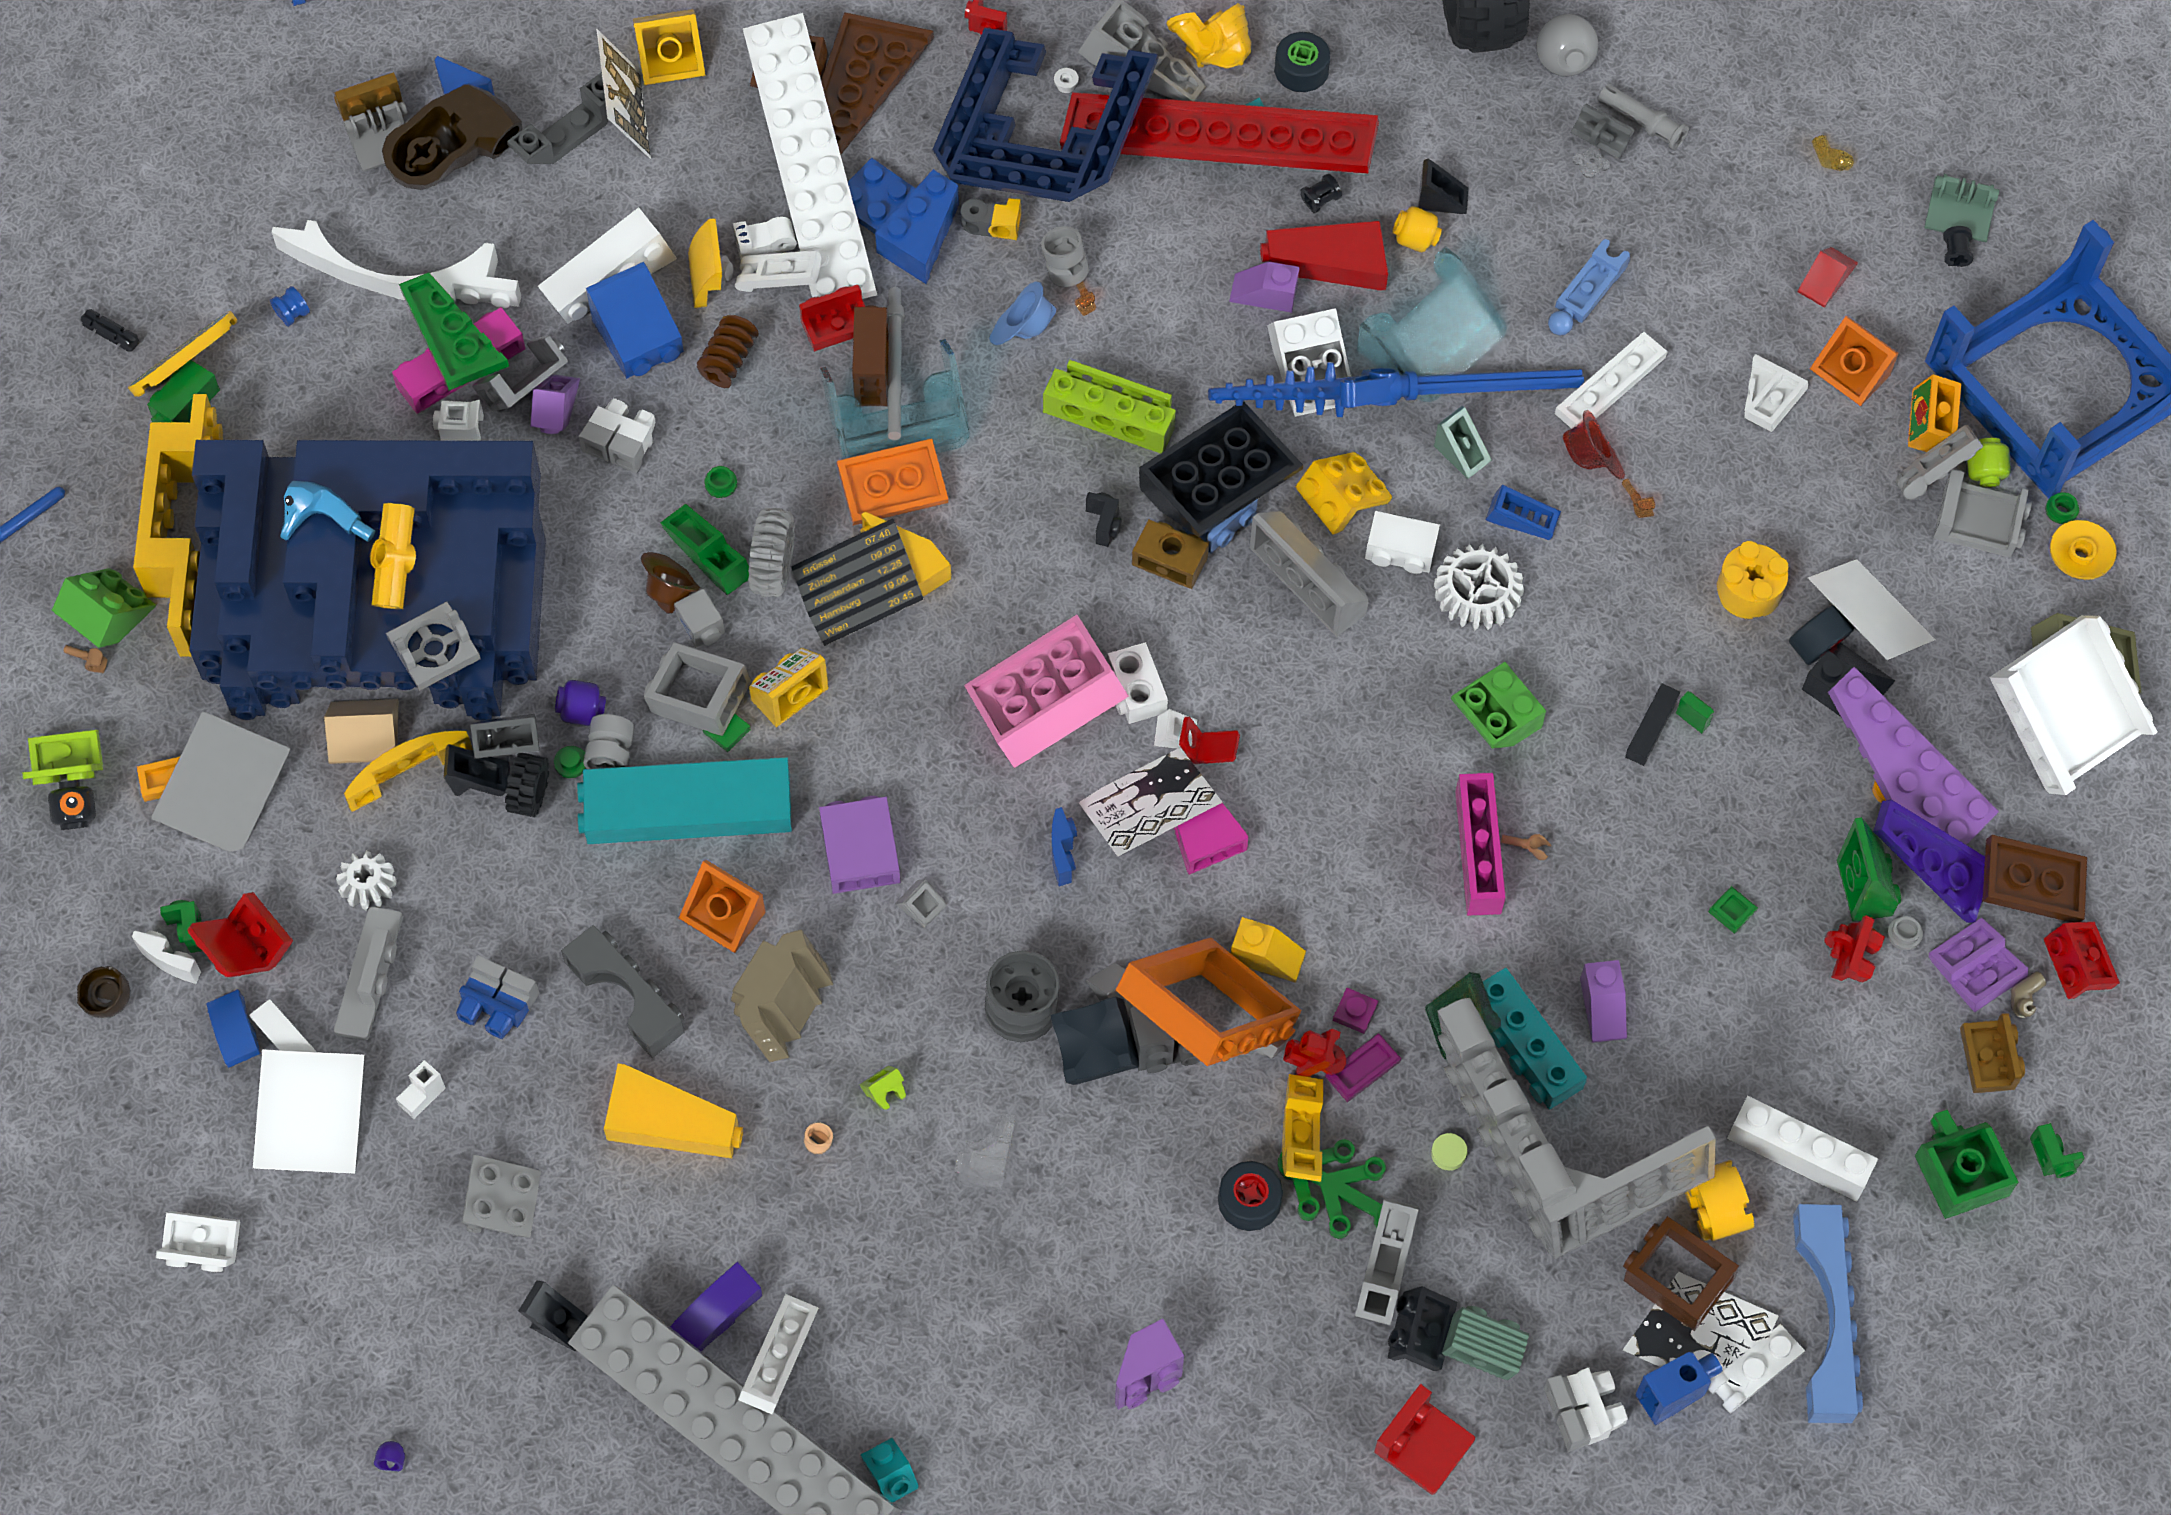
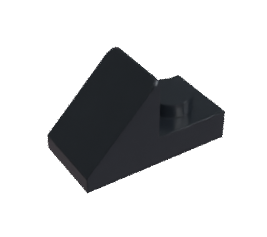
[444,744,509,796]
[518,1280,588,1351]

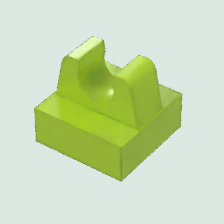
[859,1066,906,1110]

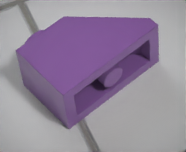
[1229,262,1299,313]
[530,374,580,434]
[1580,960,1627,1043]

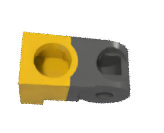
[961,198,1022,240]

